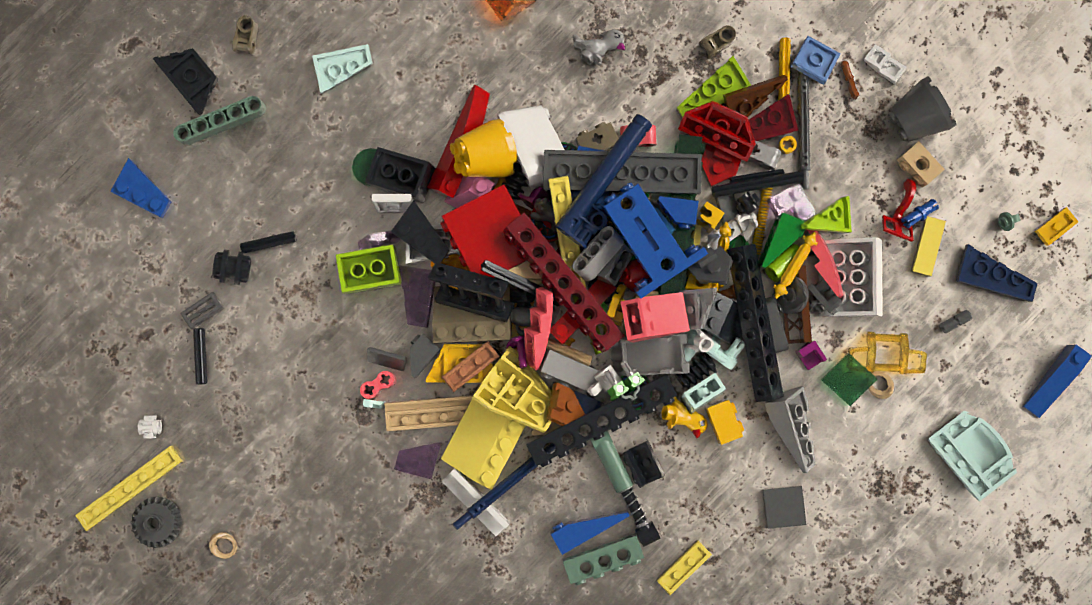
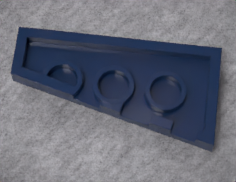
[956,244,1038,302]

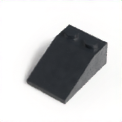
[365,147,436,203]
[700,292,744,347]

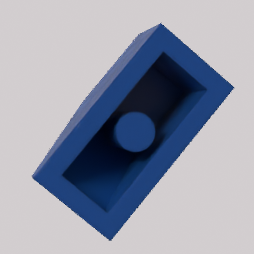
[657,196,699,230]

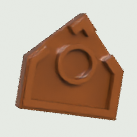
[547,382,585,426]

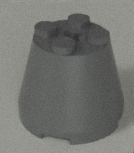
[888,76,957,142]

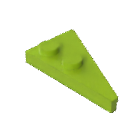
[801,196,852,233]

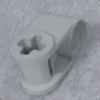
[748,141,781,170]

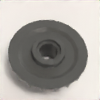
[130,497,182,548]

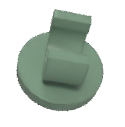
[998,212,1021,231]

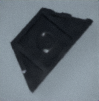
[153,48,218,115]

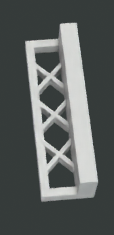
[442,468,510,536]

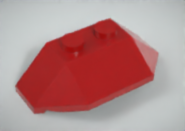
[678,101,756,162]

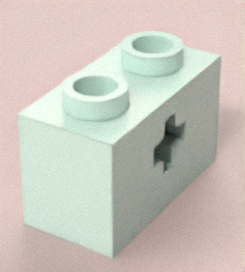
[680,373,726,414]

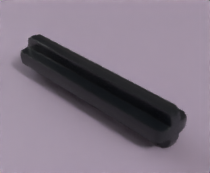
[729,169,785,183]
[240,231,297,253]
[193,328,207,385]

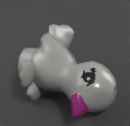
[572,29,625,66]

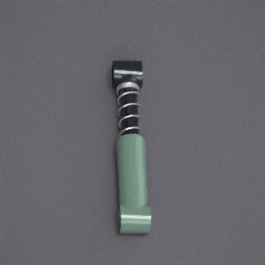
[587,425,661,547]

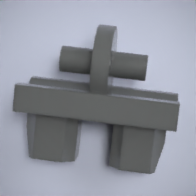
[808,280,843,315]

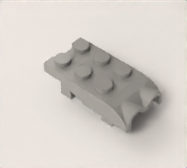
[611,333,690,376]

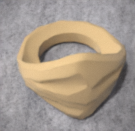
[867,372,894,399]
[209,532,238,559]

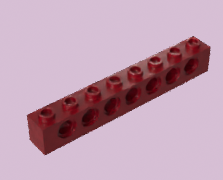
[503,212,624,353]

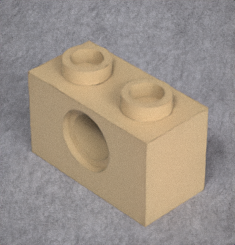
[897,141,945,187]

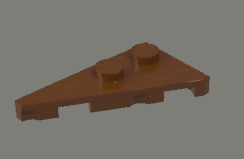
[723,75,788,117]

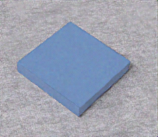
[791,36,840,85]

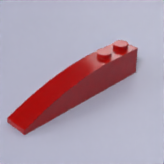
[427,85,490,198]

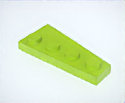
[676,56,751,118]

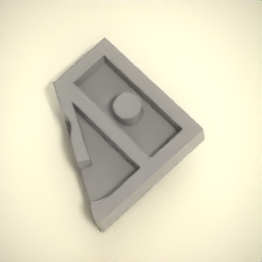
[679,288,717,330]

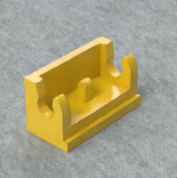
[696,201,724,234]

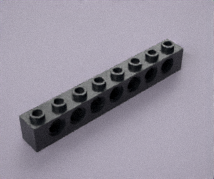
[727,244,784,402]
[526,374,678,467]

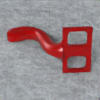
[882,179,916,242]

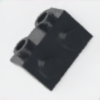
[623,440,665,488]

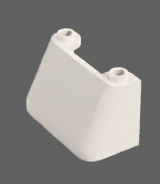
[497,105,564,191]

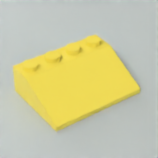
[441,398,526,490]

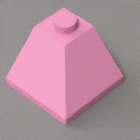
[444,176,496,208]

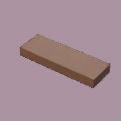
[442,341,500,392]

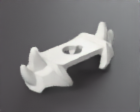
[701,212,758,250]

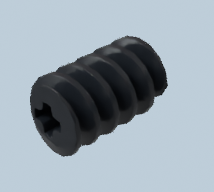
[501,160,528,203]
[674,352,717,390]

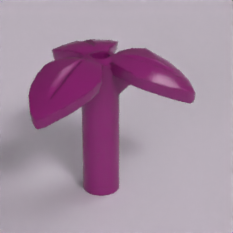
[506,336,527,368]

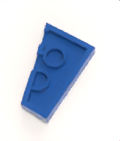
[110,158,172,218]

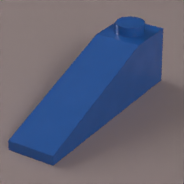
[1023,344,1092,418]
[551,510,630,555]

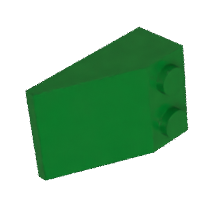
[759,213,805,271]

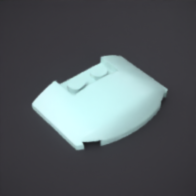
[928,411,1017,501]

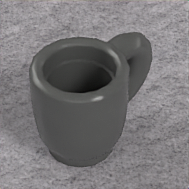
[511,306,535,336]

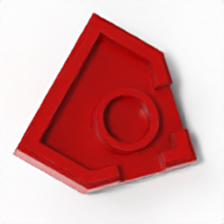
[701,145,742,187]

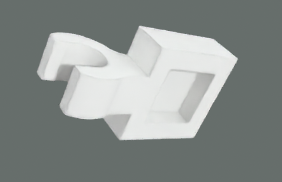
[587,365,622,396]

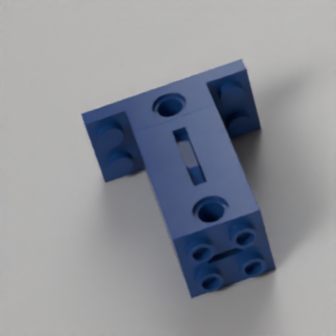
[602,182,708,298]

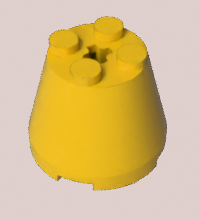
[450,119,517,178]

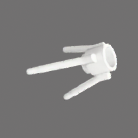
[684,329,714,352]

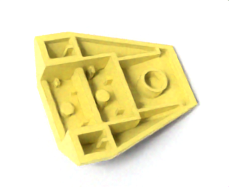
[472,346,552,433]

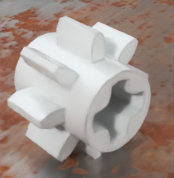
[138,415,162,439]

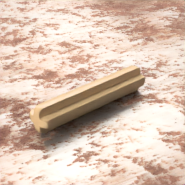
[546,338,592,366]

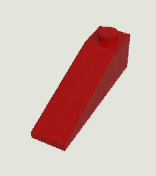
[550,280,617,344]

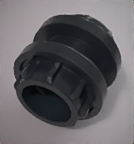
[212,249,251,285]

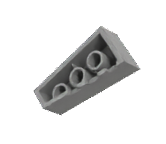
[538,348,611,402]

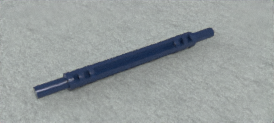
[452,443,555,530]

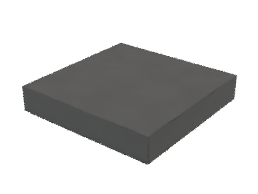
[763,486,807,529]

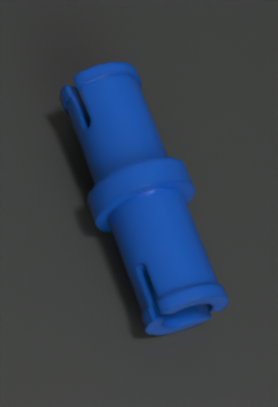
[901,199,939,228]

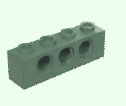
[563,533,644,585]

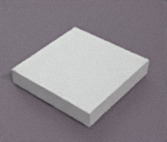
[372,194,413,213]

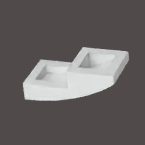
[864,44,906,84]

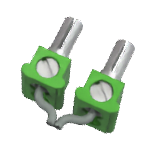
[604,361,645,401]

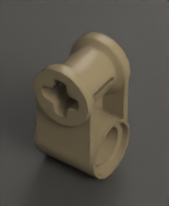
[232,15,258,55]
[699,25,736,59]

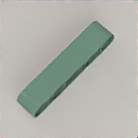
[173,96,266,145]

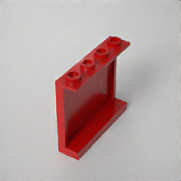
[440,184,541,278]

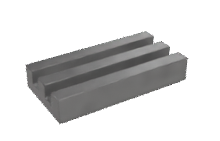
[180,292,224,329]

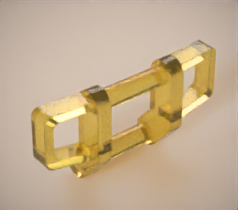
[847,331,927,374]

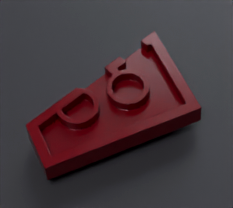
[749,94,798,141]

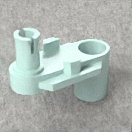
[684,329,745,370]

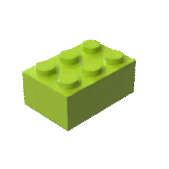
[336,245,402,294]

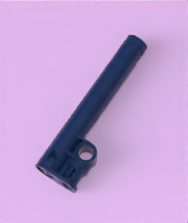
[555,114,652,249]

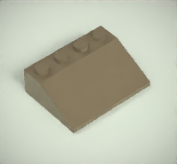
[432,285,512,344]

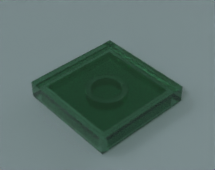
[821,352,878,406]

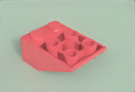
[621,292,690,343]

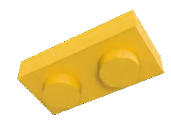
[1034,207,1079,246]

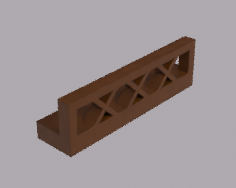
[783,265,812,344]

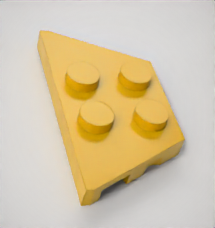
[426,344,493,383]

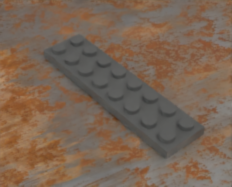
[543,150,702,194]

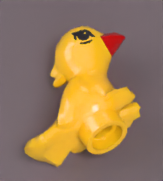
[661,397,708,439]

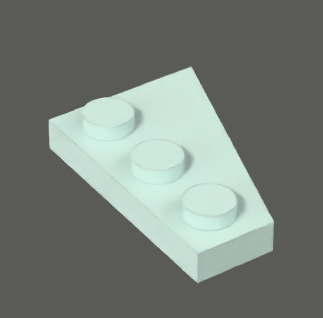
[312,44,373,94]

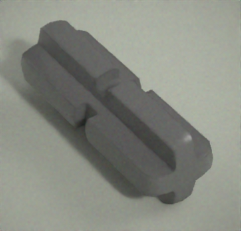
[939,310,972,333]

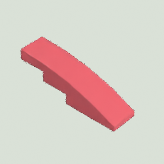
[807,230,843,298]
[524,287,553,370]

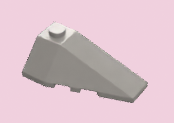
[765,386,816,473]

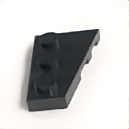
[391,200,450,263]

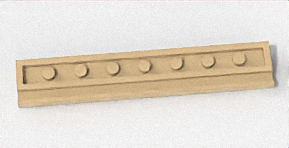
[384,395,473,431]

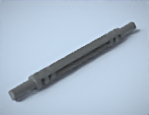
[798,72,811,190]

